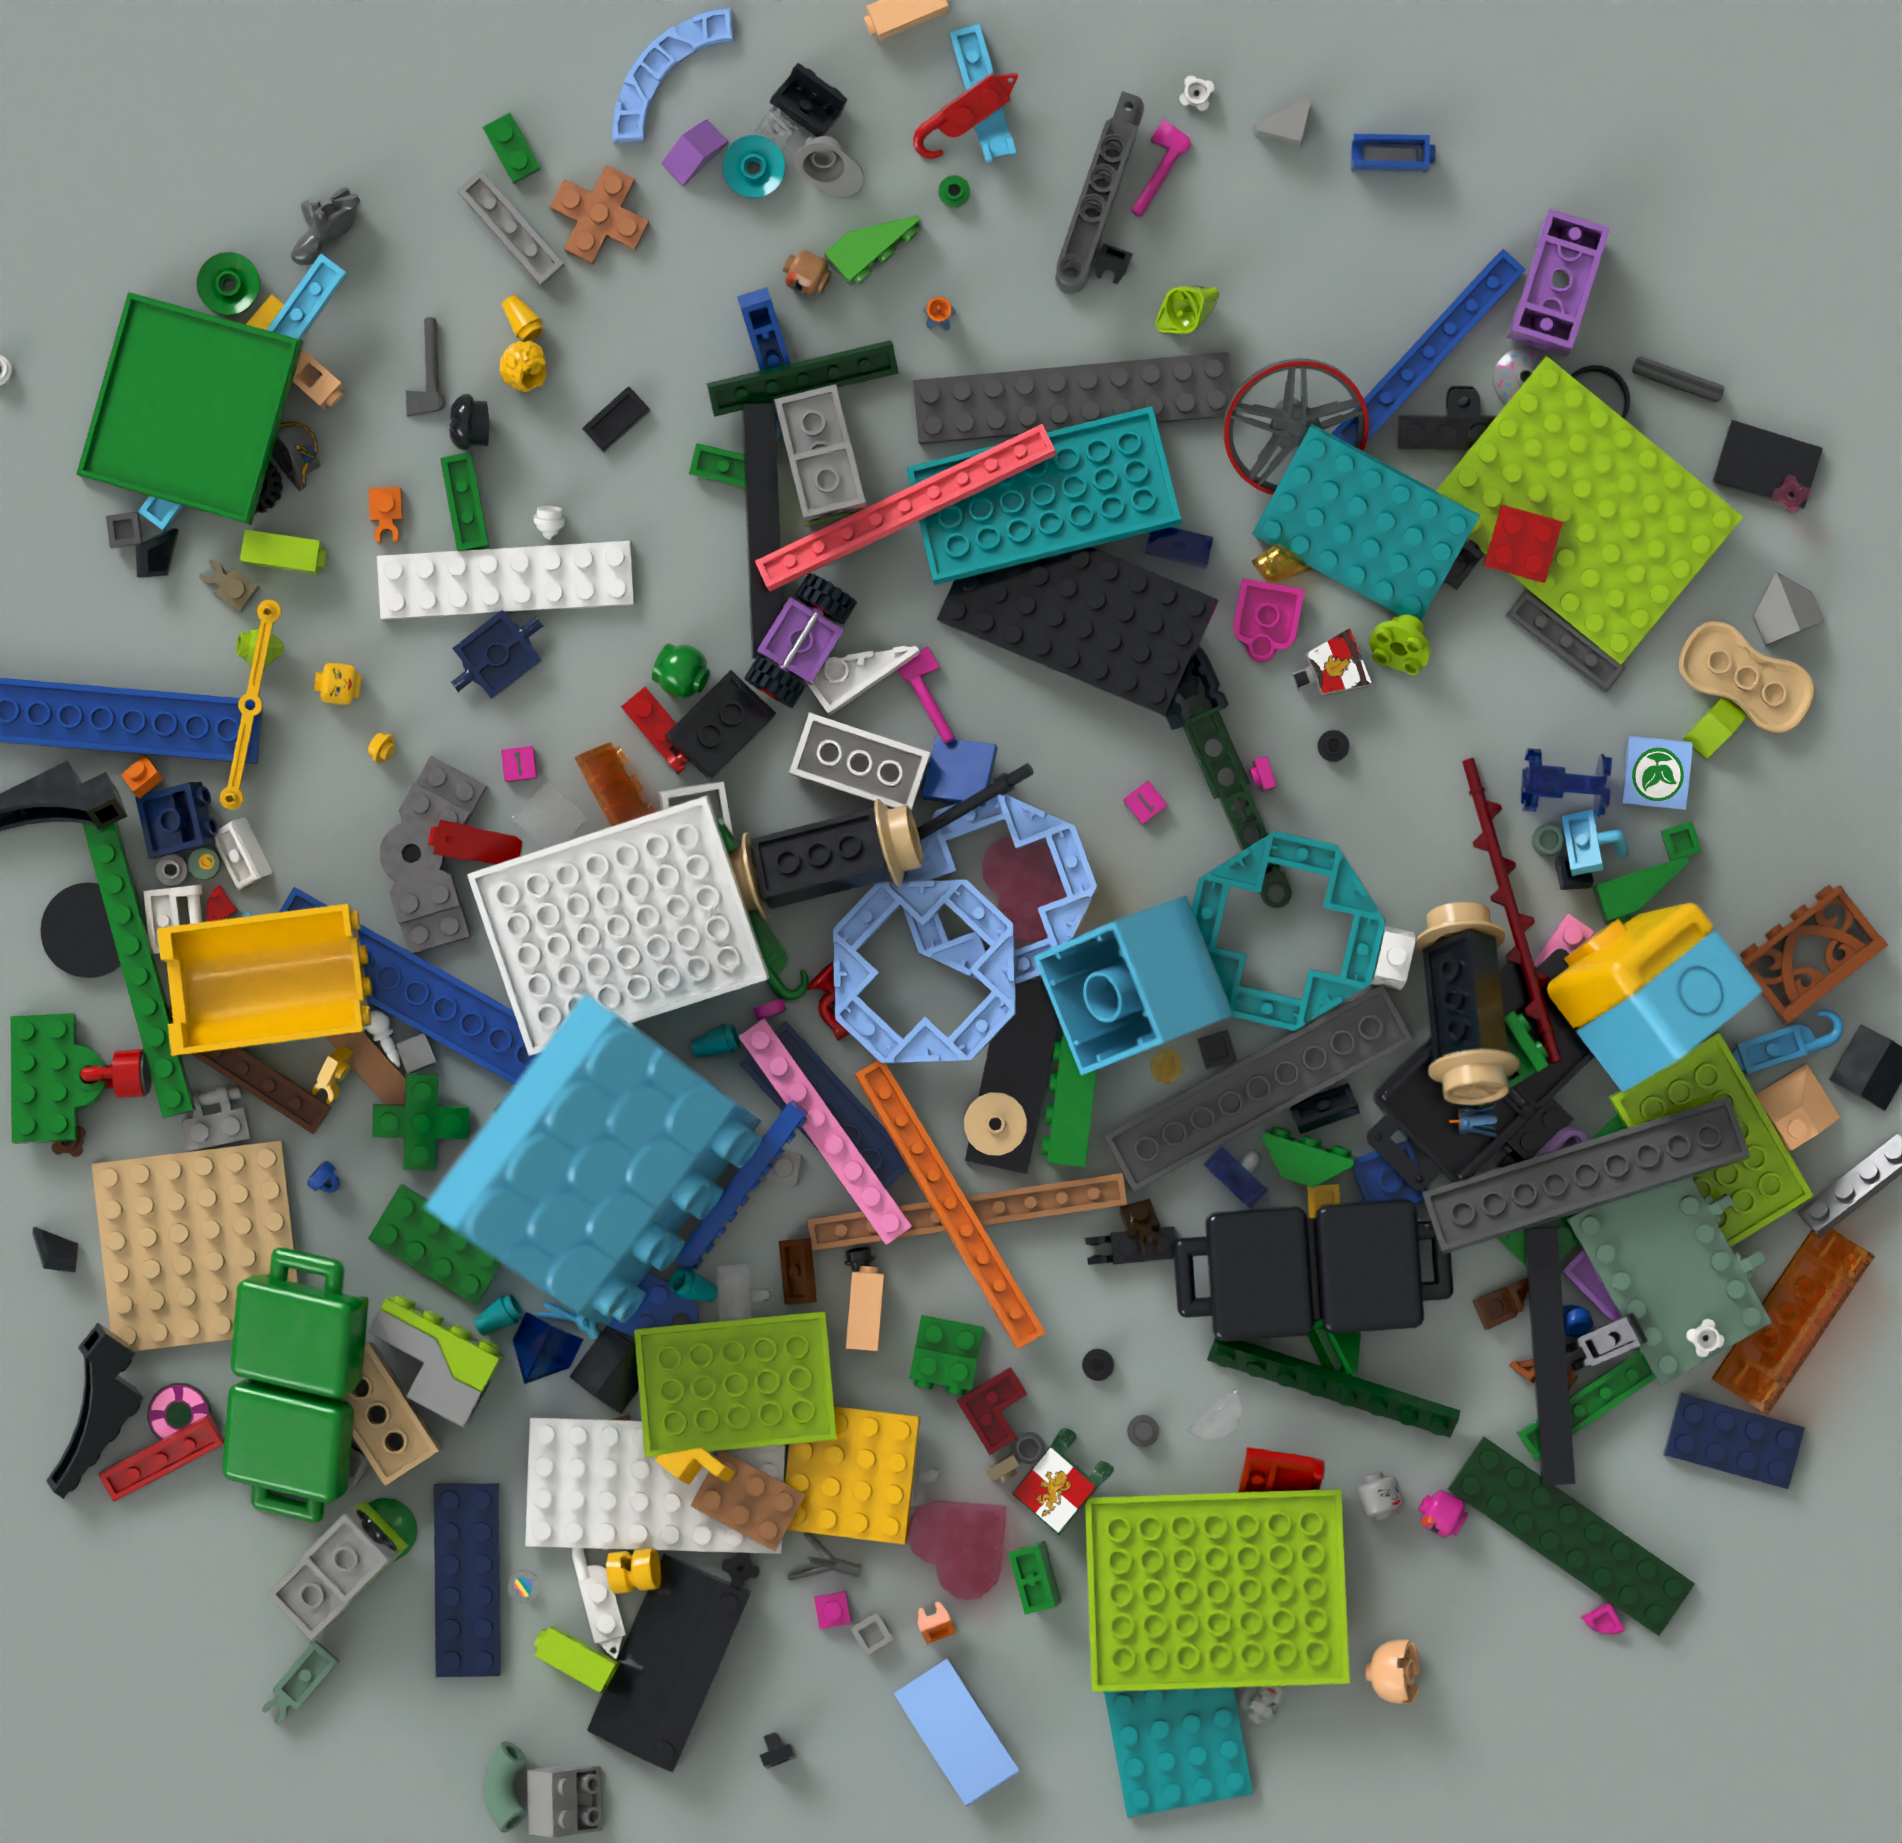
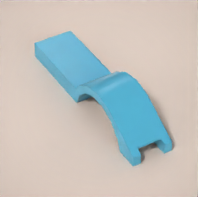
[949,24,1017,164]

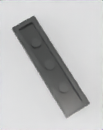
[1505,590,1626,693]

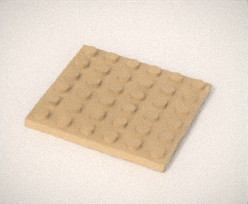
[91,1141,299,1351]

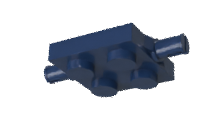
[450,610,544,699]

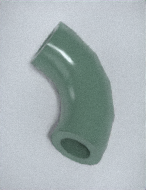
[483,1741,527,1833]

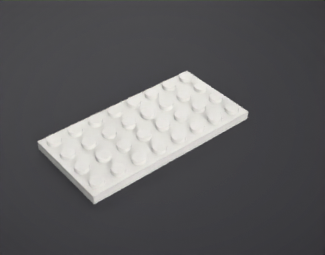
[525,1417,785,1554]

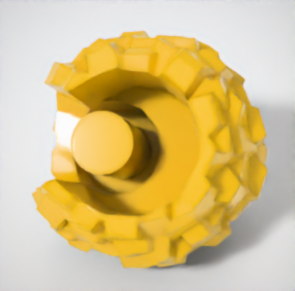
[499,341,547,392]

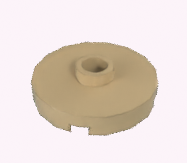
[964,1092,1027,1156]

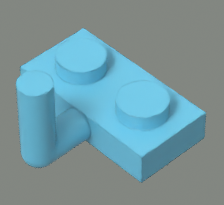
[1562,810,1629,876]

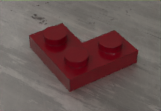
[956,1367,1027,1455]

